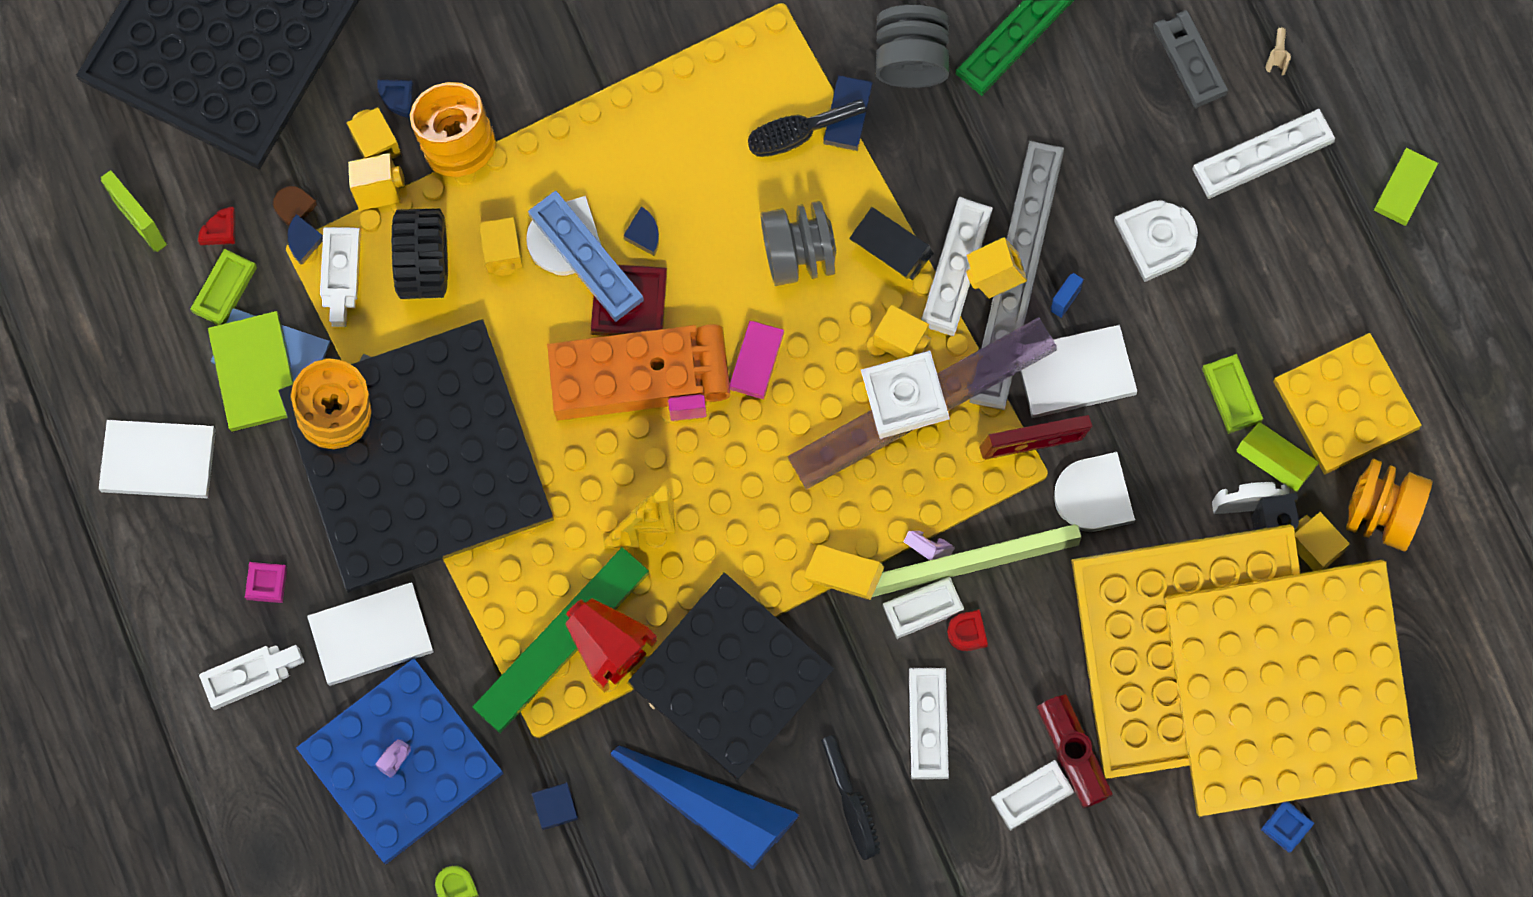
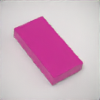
[729,321,784,399]

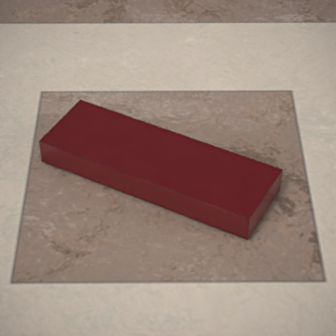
[979,415,1092,460]

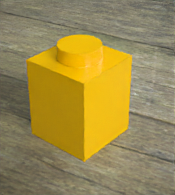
[347,107,401,159]
[348,153,405,211]
[479,217,523,276]
[966,237,1027,299]
[873,304,931,359]
[1294,512,1350,571]

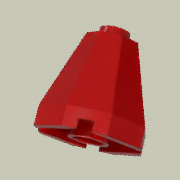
[566,598,657,692]

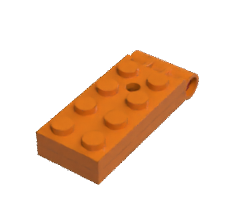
[547,324,731,421]

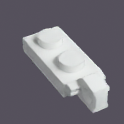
[320,227,361,327]
[199,645,305,710]

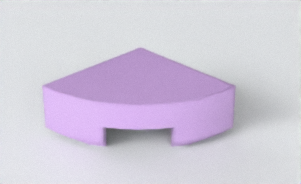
[904,530,955,560]
[375,739,412,778]

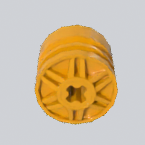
[410,82,496,177]
[291,358,372,449]
[1346,459,1432,552]

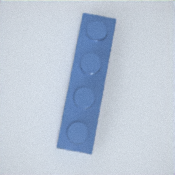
[528,190,644,322]

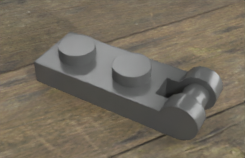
[1153,10,1228,108]

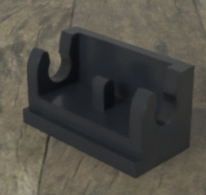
[849,207,934,280]
[1251,492,1299,531]

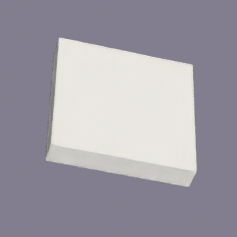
[861,351,950,439]

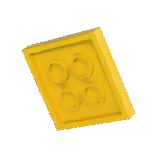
[1273,333,1422,475]

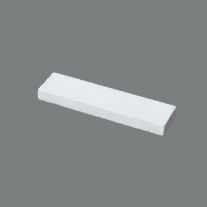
[1193,109,1335,199]
[921,197,993,336]

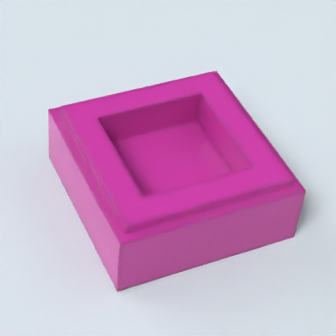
[668,394,707,421]
[245,562,287,603]

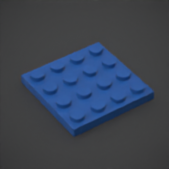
[296,658,503,865]

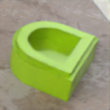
[435,866,479,897]

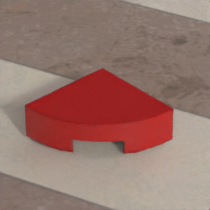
[198,207,235,245]

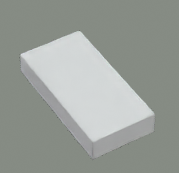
[883,576,964,639]
[991,760,1074,831]

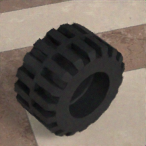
[391,208,448,299]

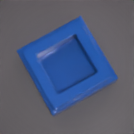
[1051,273,1084,318]
[1261,801,1314,853]

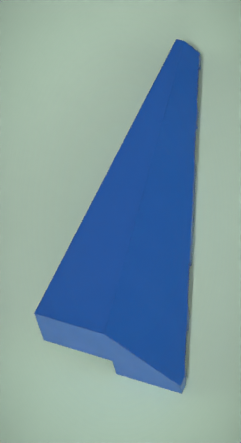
[611,746,799,870]

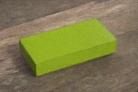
[1374,148,1438,226]
[191,249,257,325]
[1202,354,1263,434]

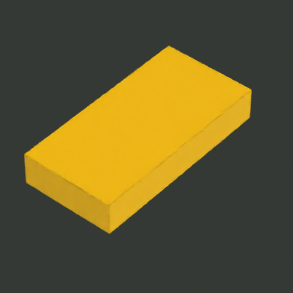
[804,545,884,600]

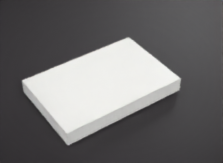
[1017,325,1137,418]
[99,420,216,498]
[307,582,434,686]

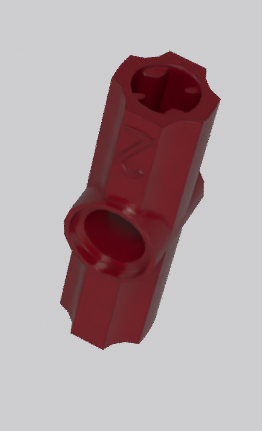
[1037,694,1113,809]

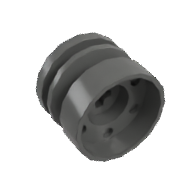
[876,5,949,88]
[760,201,836,286]

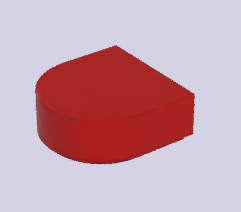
[947,609,988,651]

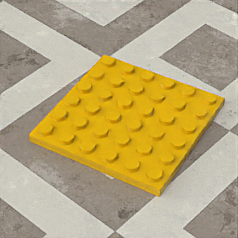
[1072,524,1300,779]
[1164,560,1417,817]

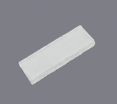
[909,668,949,779]

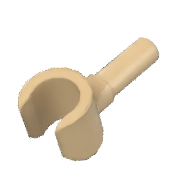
[1265,27,1291,75]

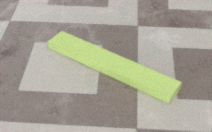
[872,524,1081,597]

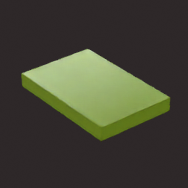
[208,311,294,432]

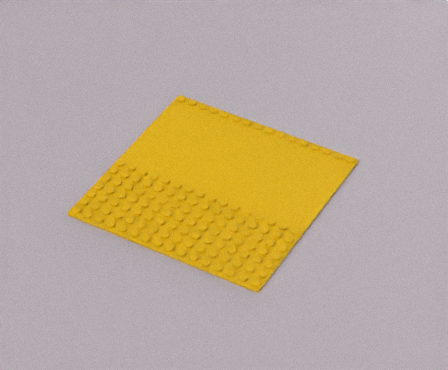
[286,3,1048,738]

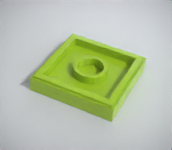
[101,170,167,252]
[1236,422,1319,491]

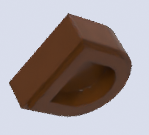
[273,186,317,226]

